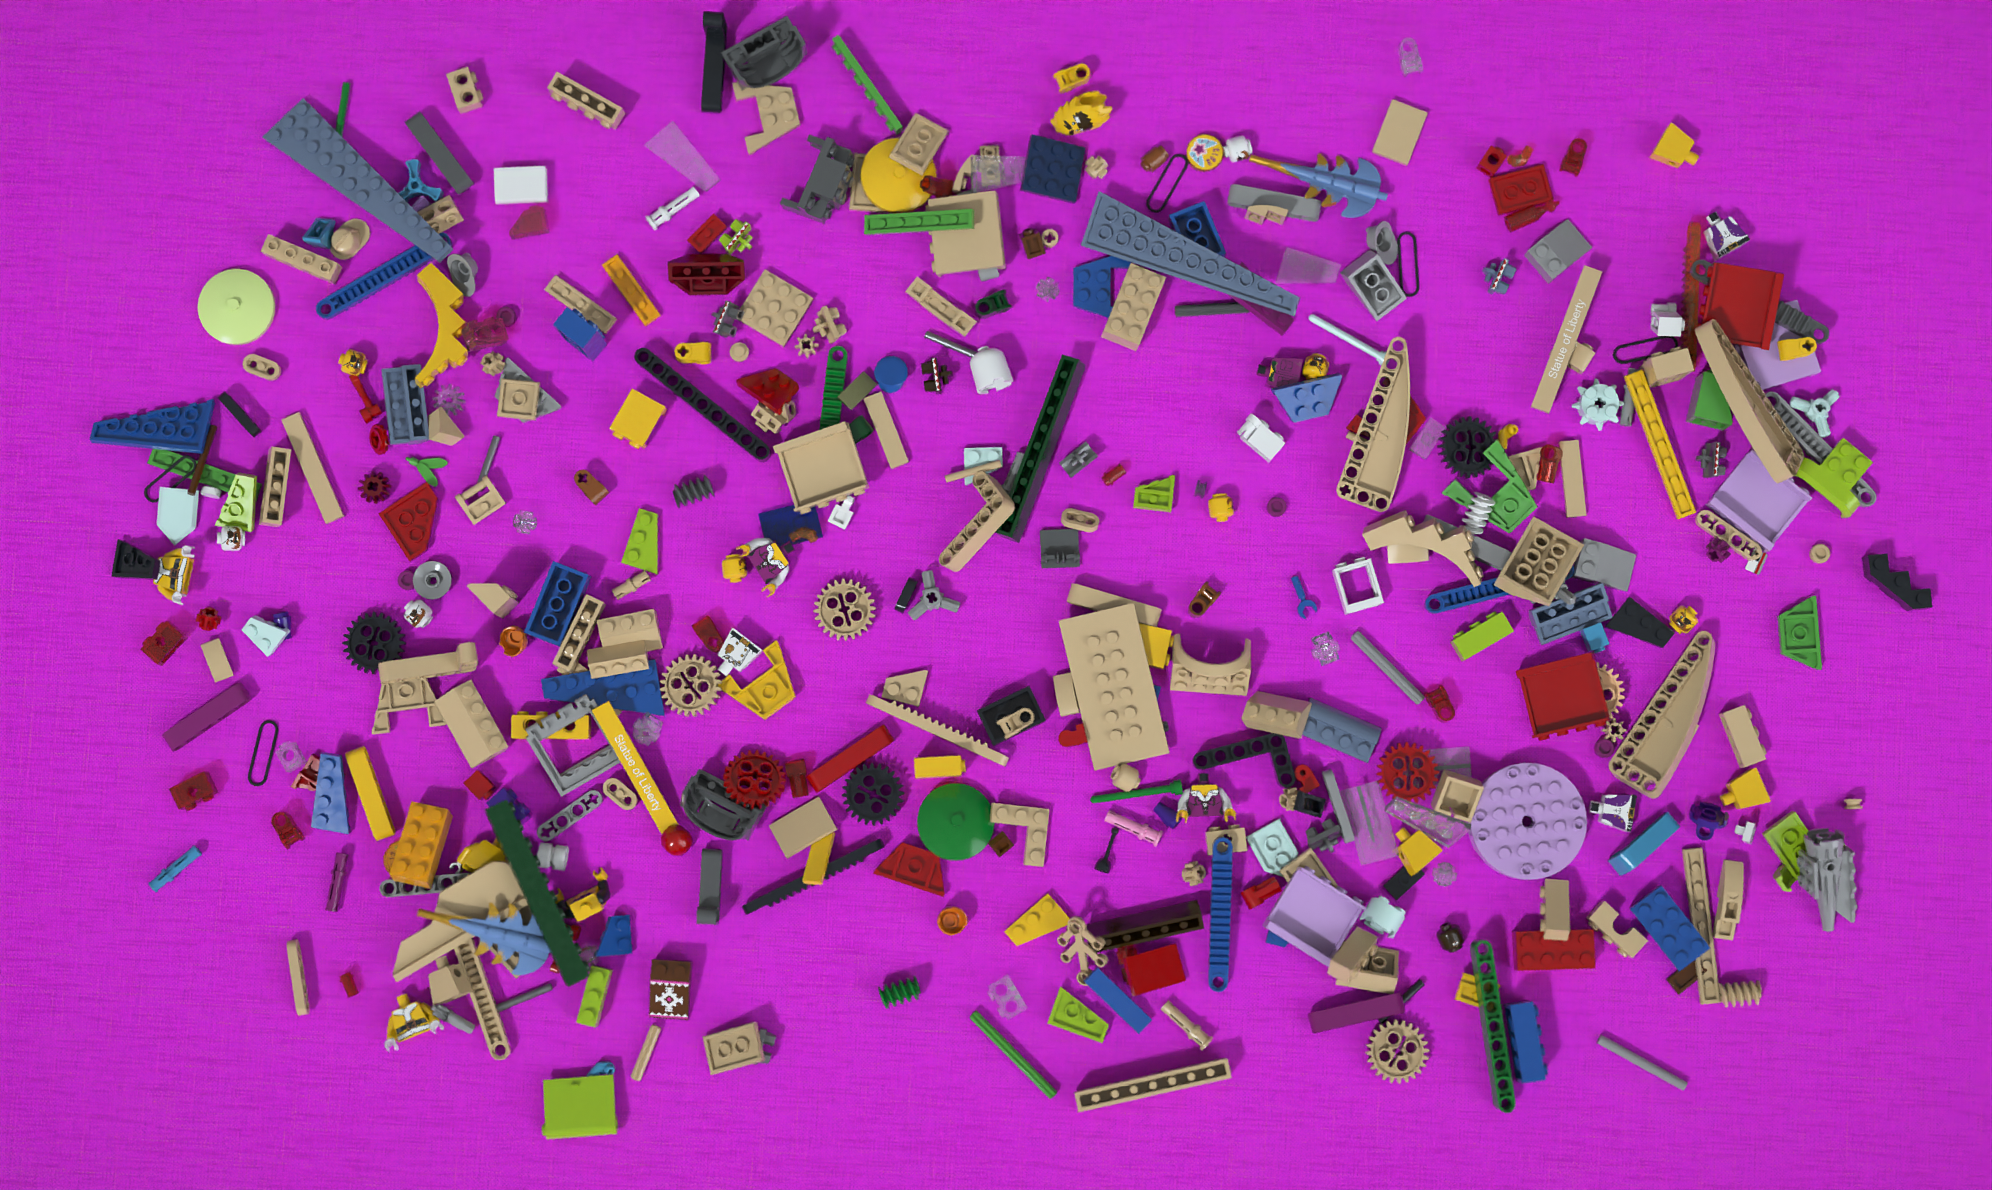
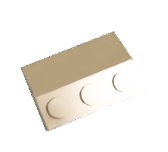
[467,583,519,619]
[597,609,663,652]
[1241,691,1312,739]
[1336,941,1399,994]

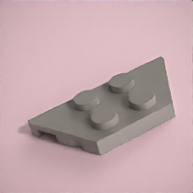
[494,357,562,423]

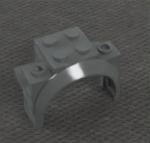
[721,16,807,90]
[780,134,854,224]

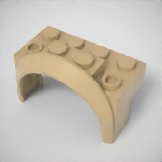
[1170,634,1251,696]

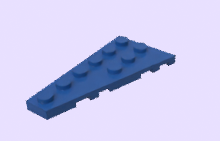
[89,399,215,454]
[541,659,665,716]

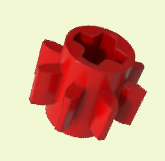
[196,607,221,631]

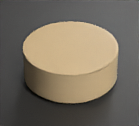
[1809,544,1830,564]

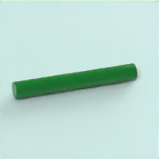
[335,82,350,136]

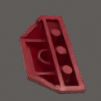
[667,254,745,295]

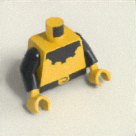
[555,867,610,922]

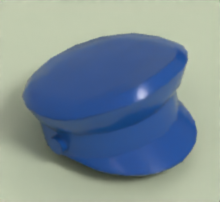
[874,356,908,393]

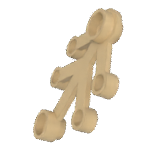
[1057,916,1108,986]

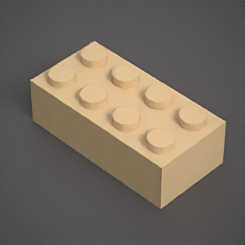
[1101,263,1166,351]

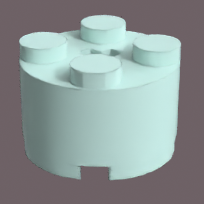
[1360,896,1406,938]

